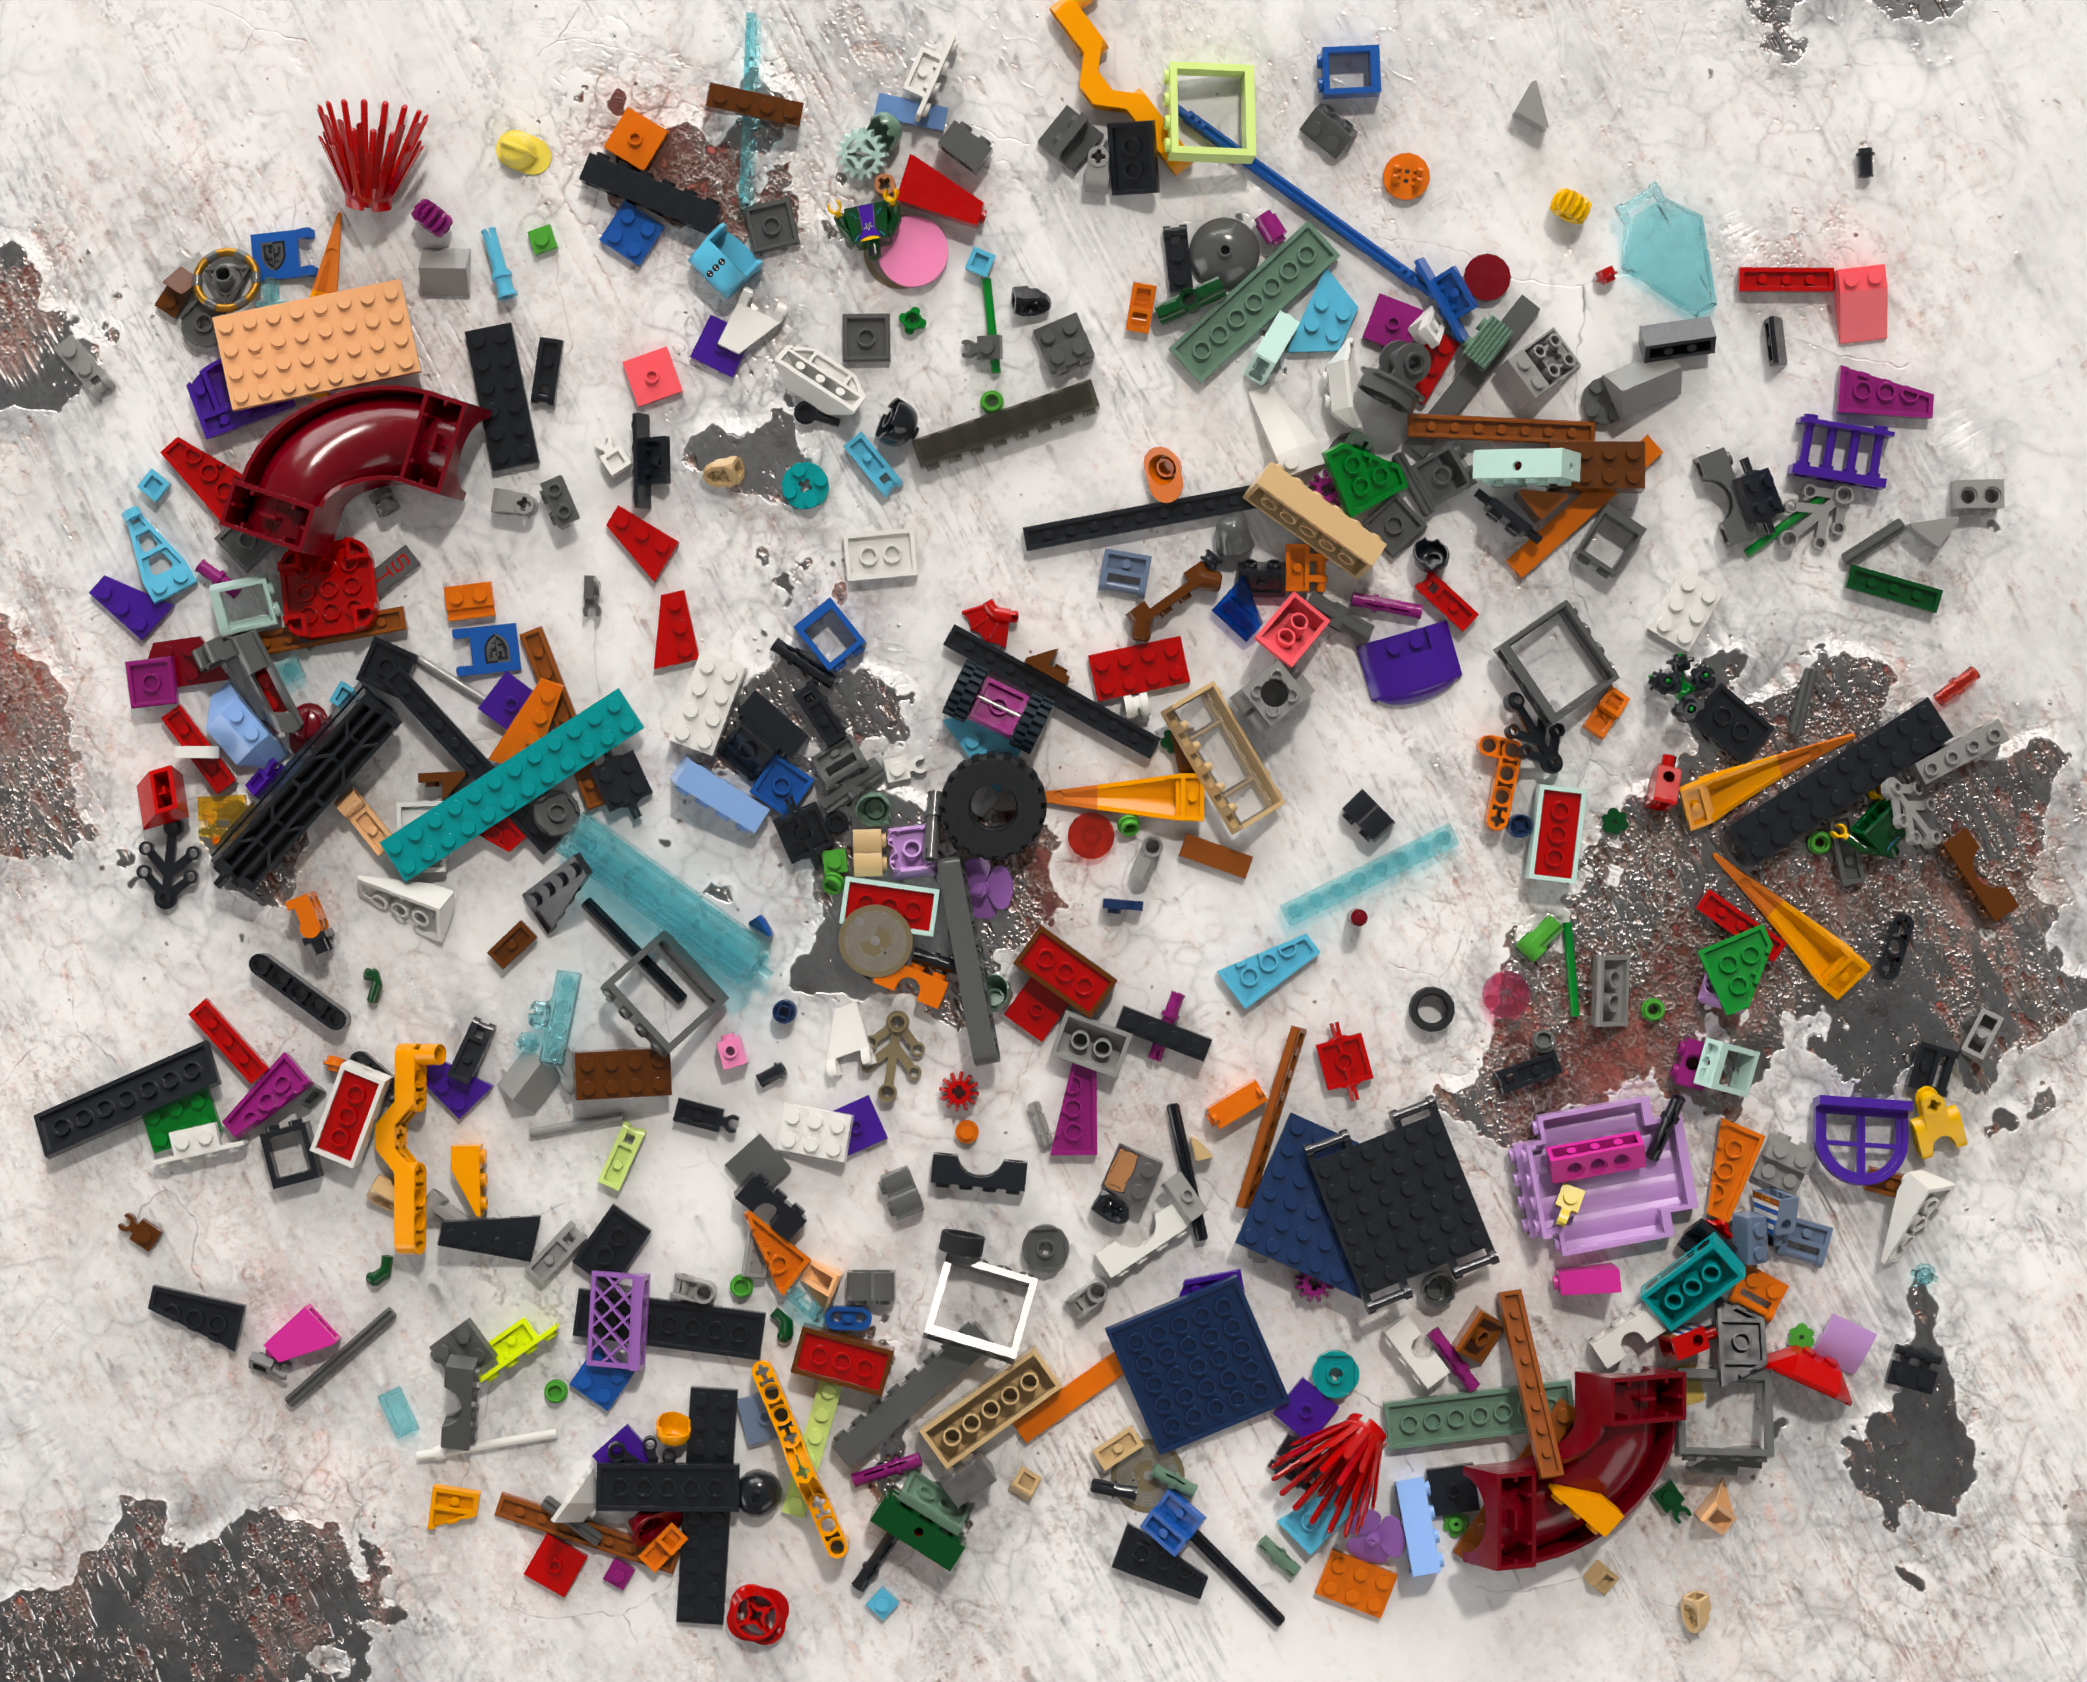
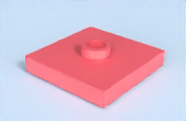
[622,346,683,407]

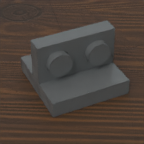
[1037,105,1104,173]

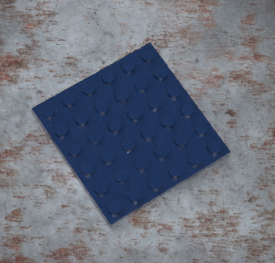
[1234,1112,1362,1300]
[1105,1274,1290,1455]

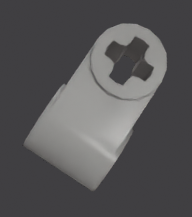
[1084,146,1109,193]
[491,488,539,517]
[669,1272,717,1304]
[1064,1278,1109,1321]

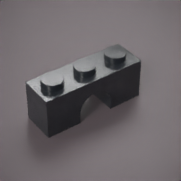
[734,1171,807,1242]

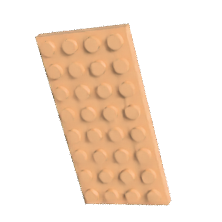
[212,279,422,412]

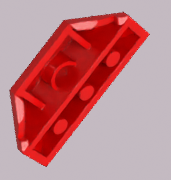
[1764,1345,1853,1407]

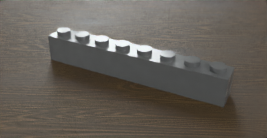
[832,1320,994,1468]

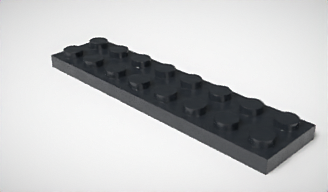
[33,1040,222,1159]
[573,1288,767,1360]

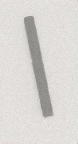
[416,655,487,703]
[529,1112,624,1138]

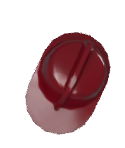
[289,703,328,754]
[628,1511,683,1547]

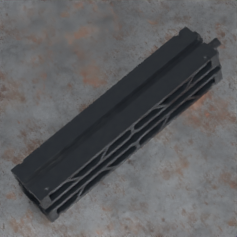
[209,681,402,893]

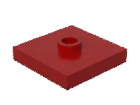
[1004,977,1069,1042]
[523,1533,588,1597]

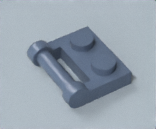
[1098,548,1152,599]
[1775,1218,1834,1268]

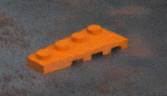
[488,678,564,764]
[1705,1117,1766,1223]

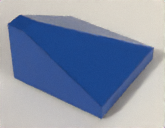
[748,914,774,937]

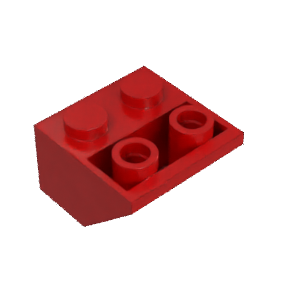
[137,765,189,830]

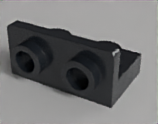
[1238,559,1286,598]

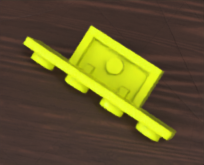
[479,1316,560,1383]

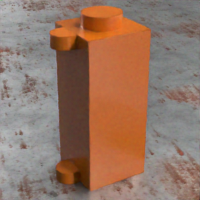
[1206,1078,1268,1130]

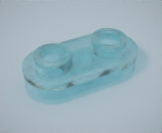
[784,1285,825,1323]

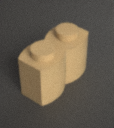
[853,828,887,877]

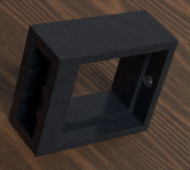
[259,1118,324,1189]

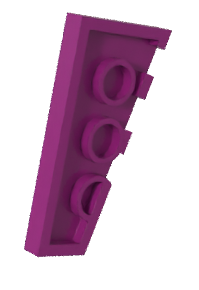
[1836,365,1934,419]
[222,1052,315,1139]
[1050,1063,1097,1155]

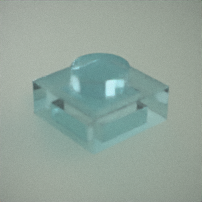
[274,655,306,686]

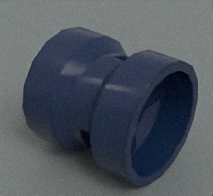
[1506,814,1533,838]
[772,999,798,1024]

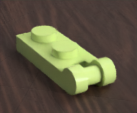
[597,1121,647,1191]

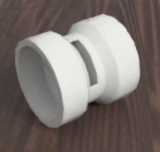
[1123,692,1151,719]

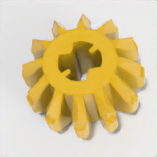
[1550,188,1592,224]

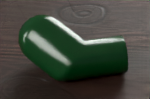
[363,968,383,1003]
[366,1255,394,1286]
[770,1307,794,1343]

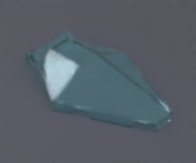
[1614,181,1717,318]

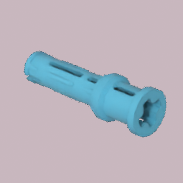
[481,227,518,301]

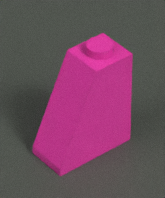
[1552,1262,1622,1295]
[263,1303,341,1362]

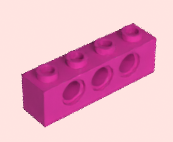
[1545,1131,1646,1184]

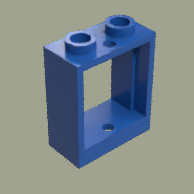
[1317,44,1381,99]
[793,598,867,672]

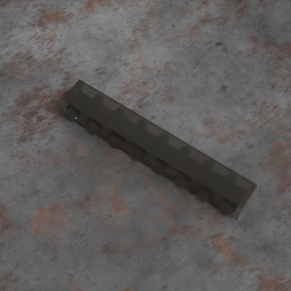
[912,379,1100,472]

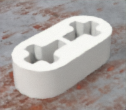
[174,746,219,758]

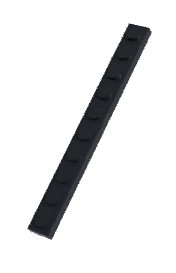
[1023,485,1257,551]
[943,624,1161,759]
[382,664,562,855]

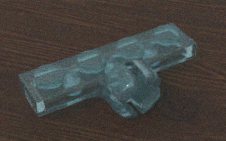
[528,970,582,1066]

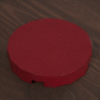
[1463,253,1511,302]

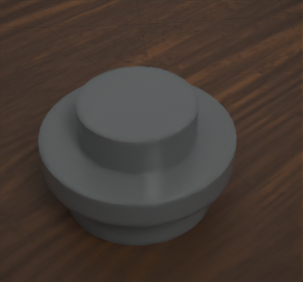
[1532,1030,1556,1053]

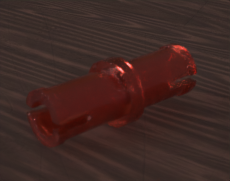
[1933,666,1980,706]

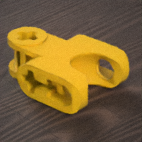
[1909,1086,1968,1160]

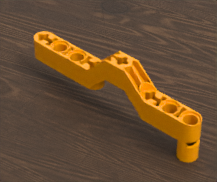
[1049,0,1194,176]
[375,1043,446,1255]
[752,1359,850,1558]

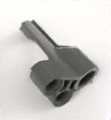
[191,629,304,733]

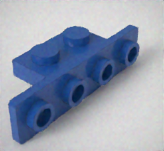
[1414,257,1479,343]

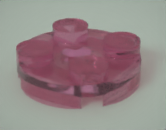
[1482,971,1530,1018]

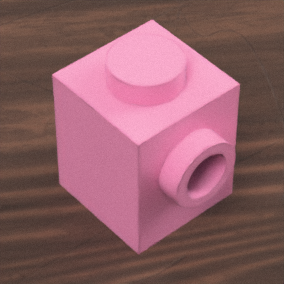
[716,1032,749,1070]

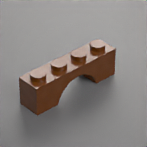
[704,82,804,131]
[1938,827,2019,922]

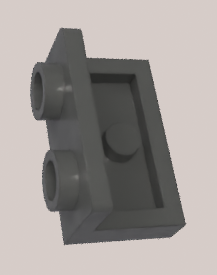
[1299,103,1358,159]
[539,475,580,530]

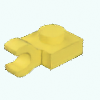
[1555,1183,1586,1227]

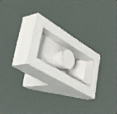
[1408,305,1447,349]

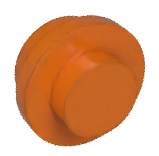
[323,1056,346,1074]
[955,1120,979,1144]

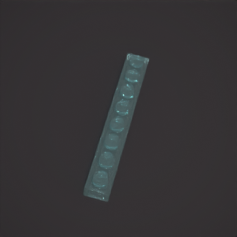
[739,12,762,207]
[1279,823,1460,927]

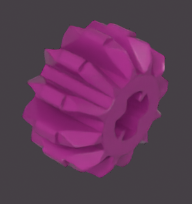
[411,199,453,238]
[1308,470,1341,507]
[1294,1273,1334,1302]

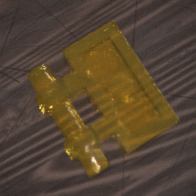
[197,795,247,839]

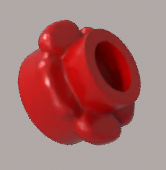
[1595,265,1618,285]

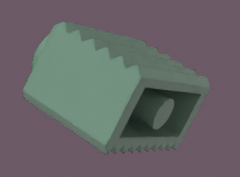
[1461,315,1514,372]

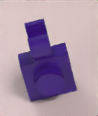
[245,758,284,798]

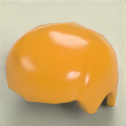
[655,1411,691,1447]

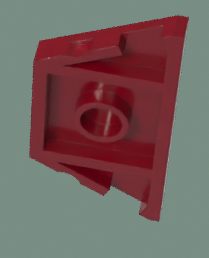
[148,636,230,688]

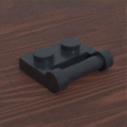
[1905,1040,1960,1098]

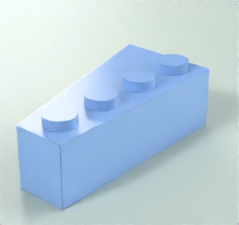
[670,755,770,833]
[1394,1477,1444,1578]

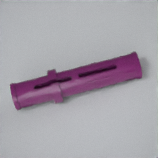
[1350,591,1423,619]
[1147,990,1186,1062]
[1426,1327,1480,1393]
[851,1452,923,1488]

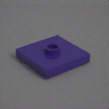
[690,315,748,378]
[478,670,533,730]
[833,1095,888,1156]
[1273,1376,1339,1442]
[592,1423,659,1462]

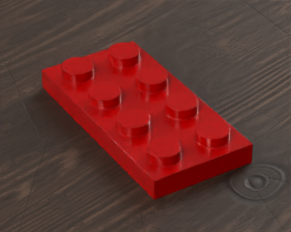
[1088,636,1190,702]

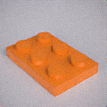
[1314,1548,1398,1619]

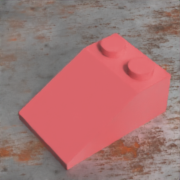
[1833,264,1888,344]
[1254,591,1331,669]

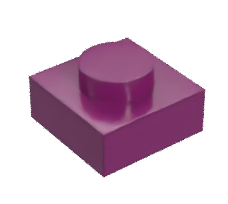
[603,1557,636,1590]

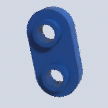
[825,1305,872,1331]

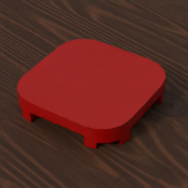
[277,537,380,639]

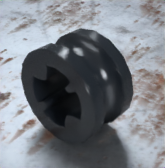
[1200,549,1223,571]

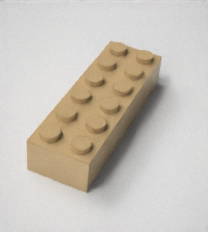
[1242,461,1387,579]
[919,1345,1063,1469]

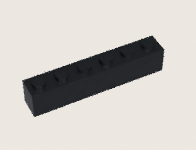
[579,152,723,235]

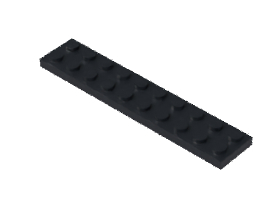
[676,1386,739,1625]

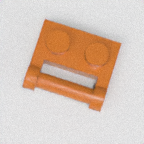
[1727,1264,1789,1323]

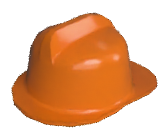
[1143,446,1183,503]

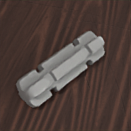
[1028,1101,1053,1147]

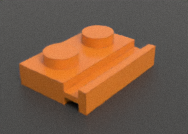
[444,581,496,622]

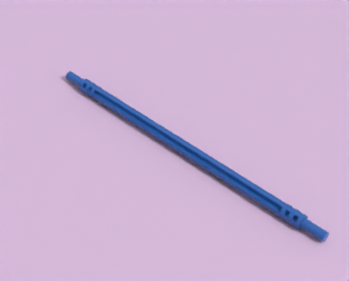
[1178,104,1433,300]

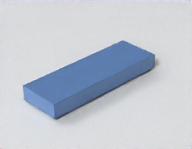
[874,93,948,132]

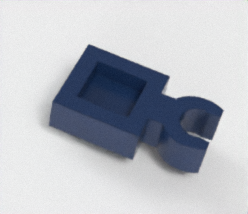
[1102,898,1143,914]

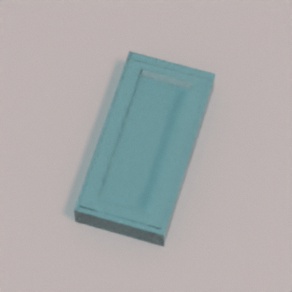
[377,1386,420,1439]

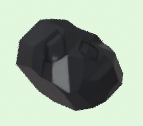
[1011,286,1051,317]
[1091,1188,1129,1225]

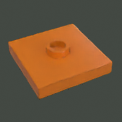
[604,107,669,171]

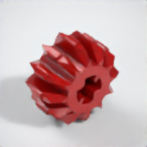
[939,1071,979,1112]

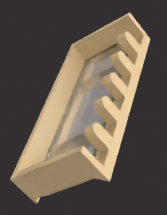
[1160,681,1285,835]

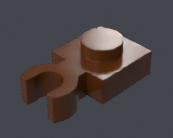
[118,1213,164,1252]

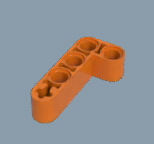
[1476,735,1522,830]

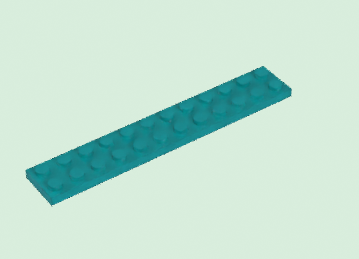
[379,688,645,882]

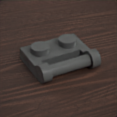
[811,734,870,790]

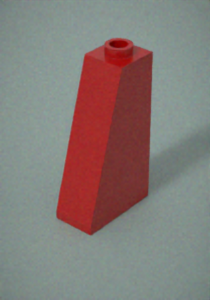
[896,154,987,229]

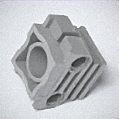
[1230,659,1315,735]

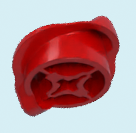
[727,1584,789,1645]

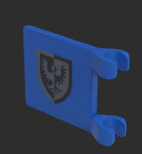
[250,227,319,282]
[452,623,521,677]

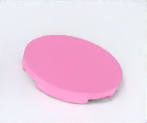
[878,216,948,288]

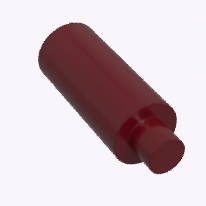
[1347,908,1368,926]

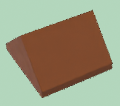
[1513,489,1568,524]
[1451,1305,1504,1365]

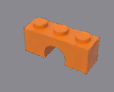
[873,962,949,1009]

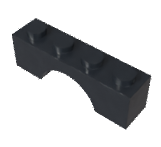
[1115,1004,1212,1062]
[931,1152,1028,1195]

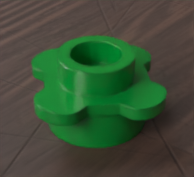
[899,307,926,335]

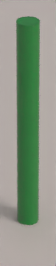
[982,278,1001,374]
[1744,496,1825,558]
[1562,922,1580,1017]

